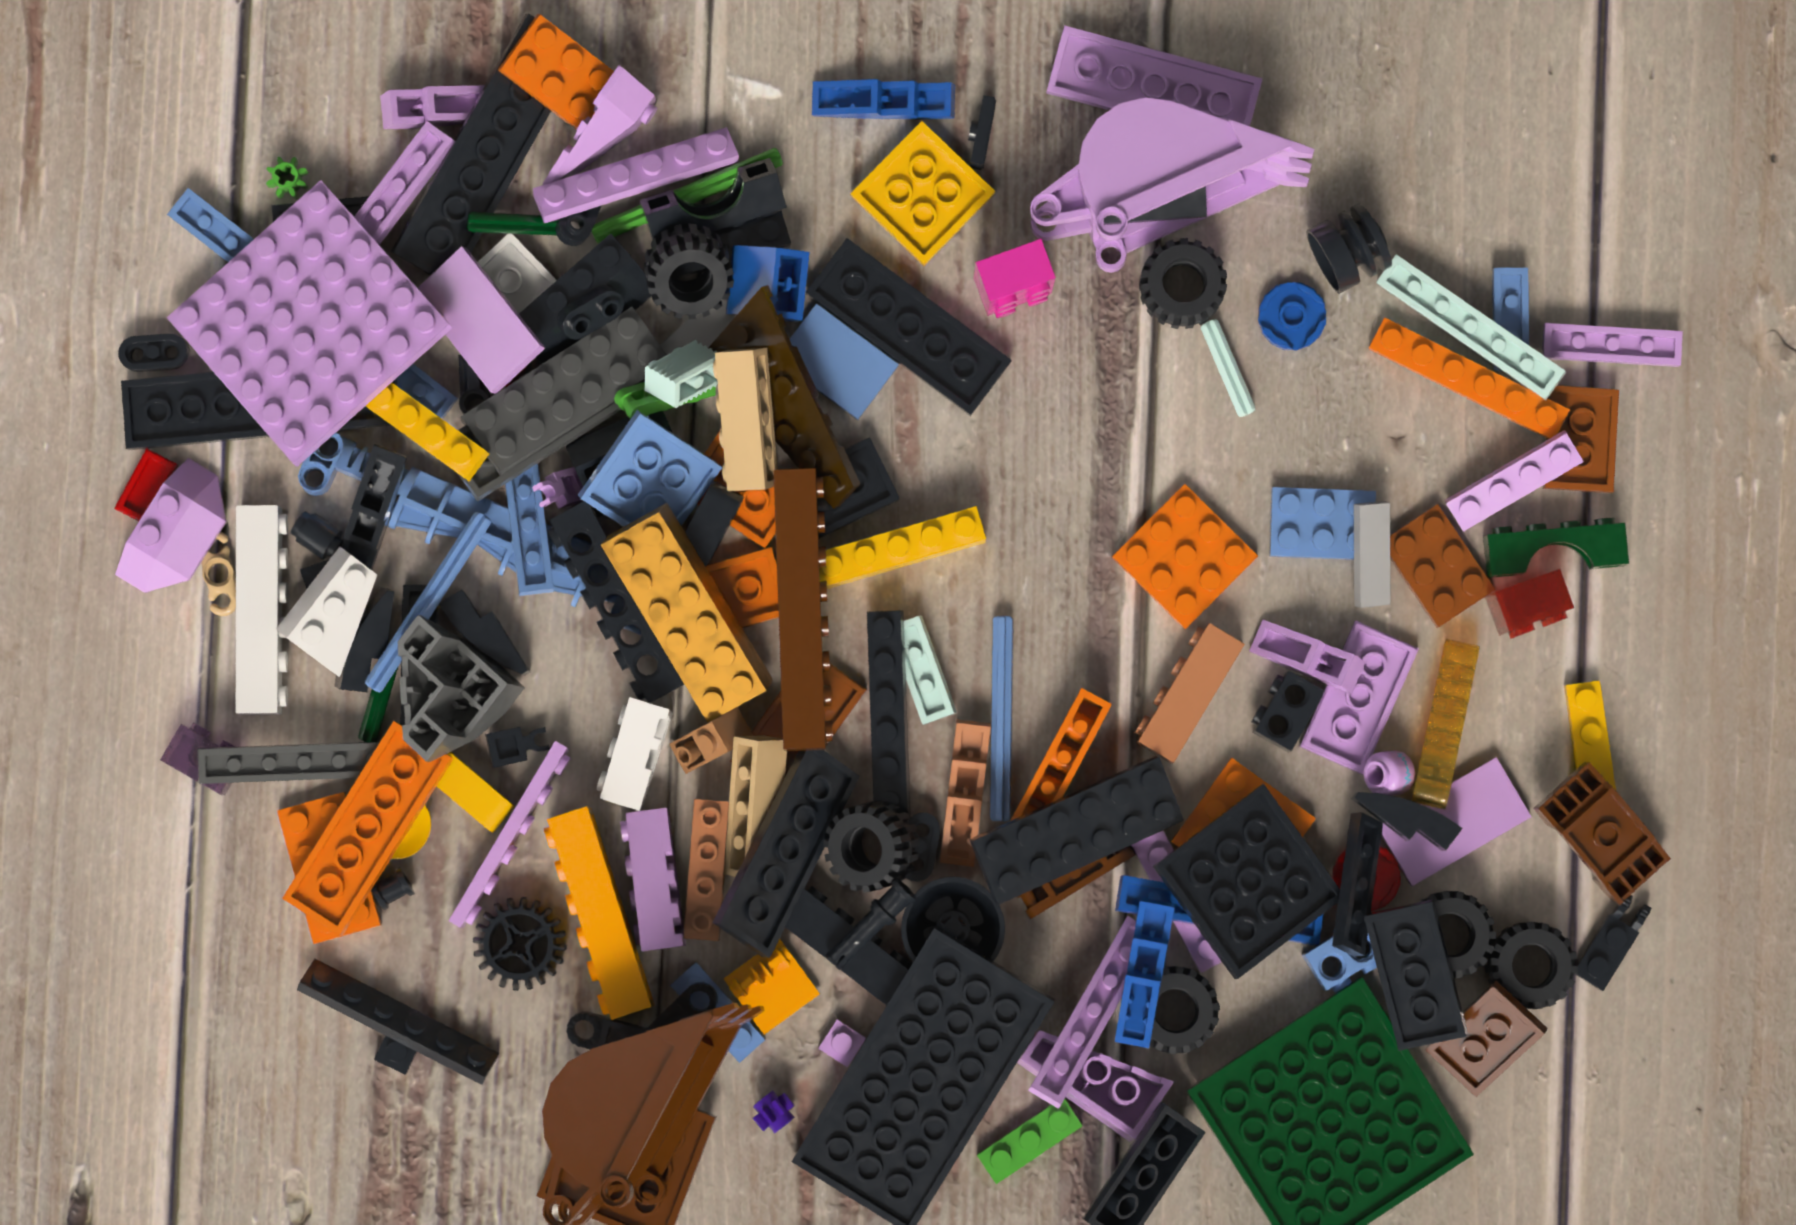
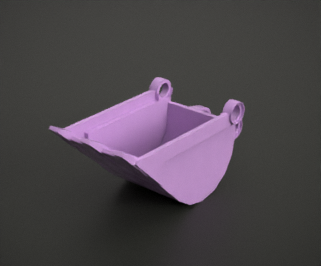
[1030,97,1315,273]

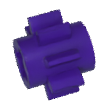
[753,1090,795,1134]

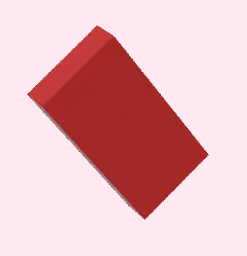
[114,448,179,522]

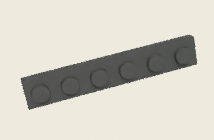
[197,741,380,784]

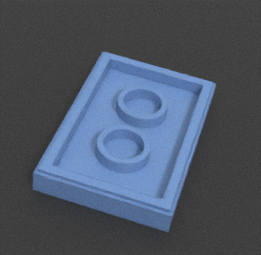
[790,304,899,420]

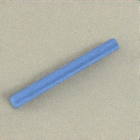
[365,511,491,693]
[990,616,1013,822]

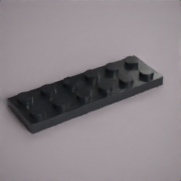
[806,238,1012,417]
[712,750,860,958]
[969,756,1184,905]

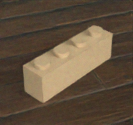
[713,348,778,491]
[724,735,787,877]

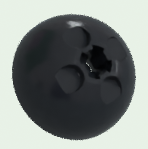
[901,877,1005,962]

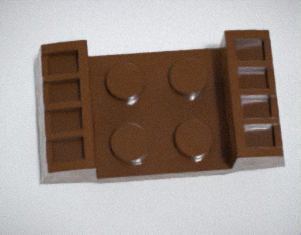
[1533,762,1671,905]

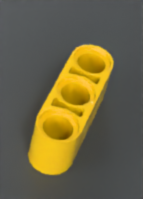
[437,752,515,833]

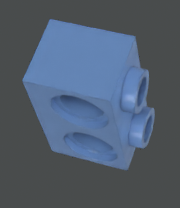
[1302,935,1377,993]

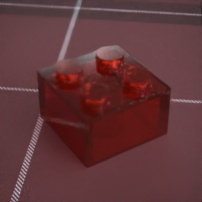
[1485,569,1574,639]

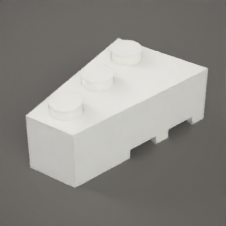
[596,697,673,811]

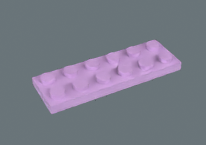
[1046,25,1262,126]

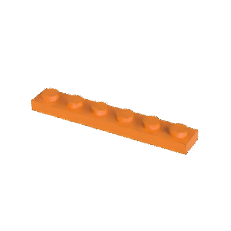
[1369,317,1570,439]

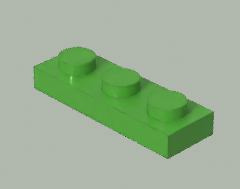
[977,1099,1083,1184]

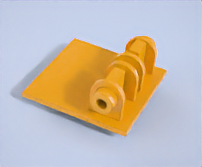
[724,939,820,1035]

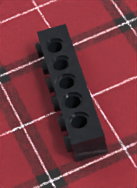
[547,501,685,703]

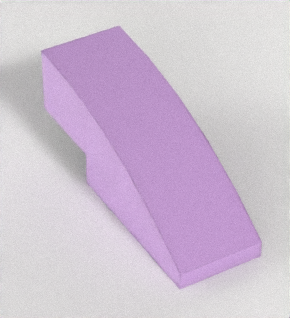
[380,85,485,129]
[1249,620,1365,694]

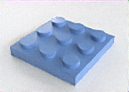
[578,410,722,526]

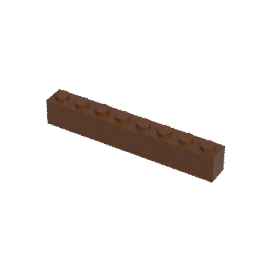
[774,468,833,751]

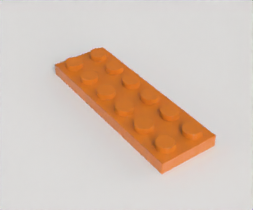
[282,721,454,936]

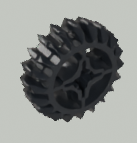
[473,897,567,991]

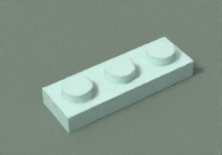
[904,615,957,725]

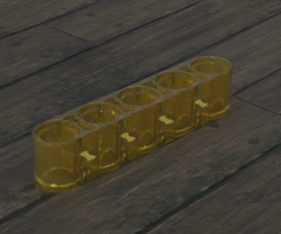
[1412,639,1480,810]

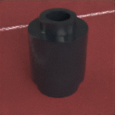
[291,511,344,560]

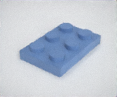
[1269,487,1376,560]

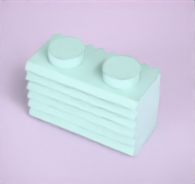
[645,340,718,409]

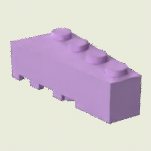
[620,808,686,951]

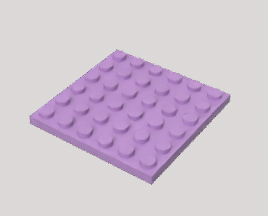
[167,180,453,467]

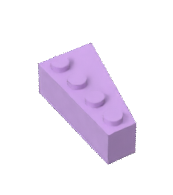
[1017,1030,1174,1142]

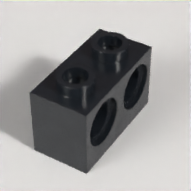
[1251,671,1325,753]

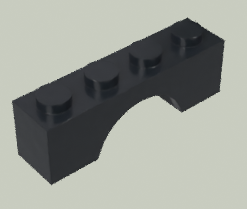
[640,158,787,241]

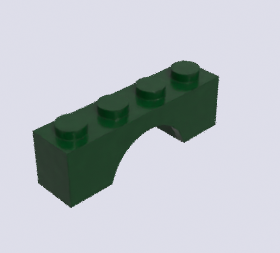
[1483,517,1629,578]

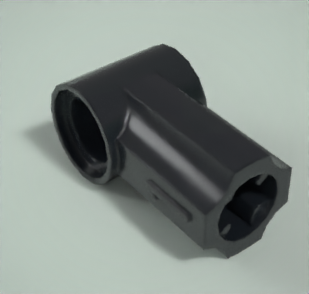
[458,355,490,415]

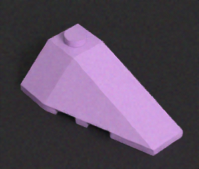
[543,65,657,185]

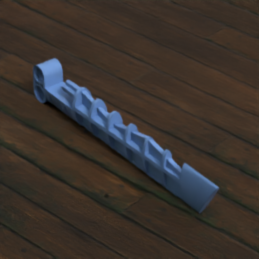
[298,433,641,635]

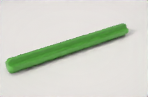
[592,148,783,243]

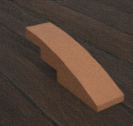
[940,719,991,867]

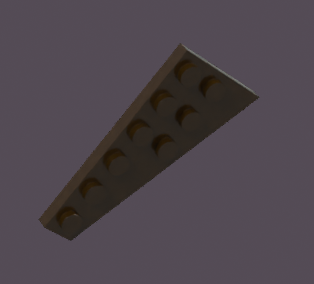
[708,285,860,509]

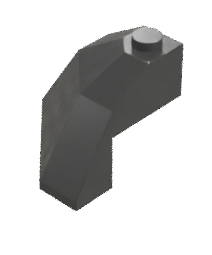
[397,615,525,762]

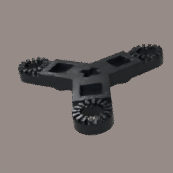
[566,982,718,1050]

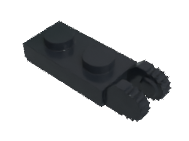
[1575,895,1652,991]

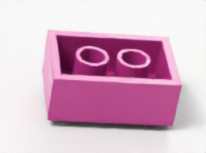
[973,239,1056,318]

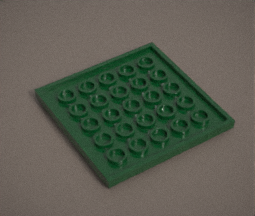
[1186,977,1474,1225]

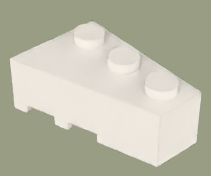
[277,547,377,677]

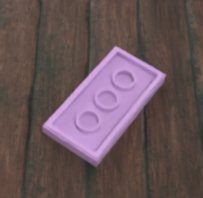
[418,246,545,394]
[1299,621,1419,775]
[1381,757,1531,886]

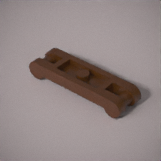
[1016,846,1136,919]

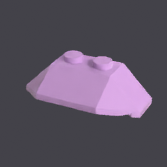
[115,458,227,593]

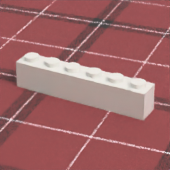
[236,505,288,715]

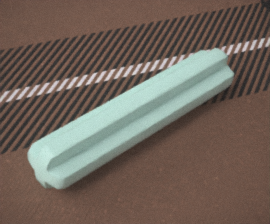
[1201,319,1255,417]

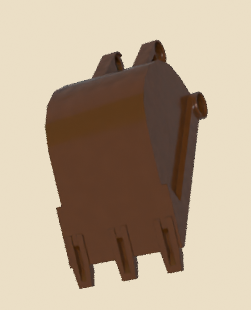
[542,1003,765,1225]

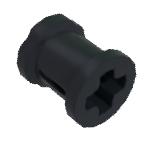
[372,867,415,910]

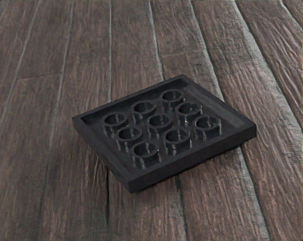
[1153,784,1340,979]

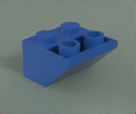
[726,245,810,322]

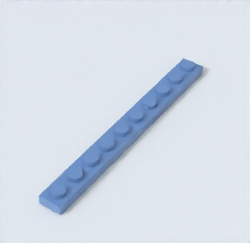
[167,188,458,419]

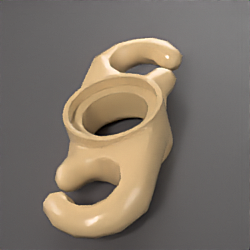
[201,532,236,616]

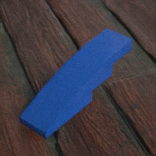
[812,79,955,119]
[1115,898,1175,1048]

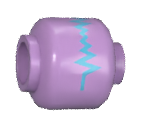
[1363,750,1415,796]

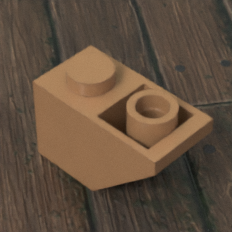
[669,707,753,774]

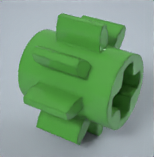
[266,156,309,199]

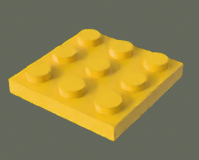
[850,121,996,266]

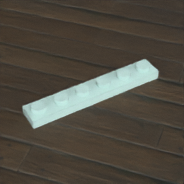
[1376,254,1566,400]

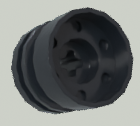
[1306,203,1392,294]

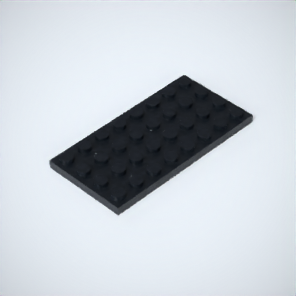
[791,926,1055,1225]

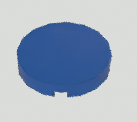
[1258,282,1327,351]

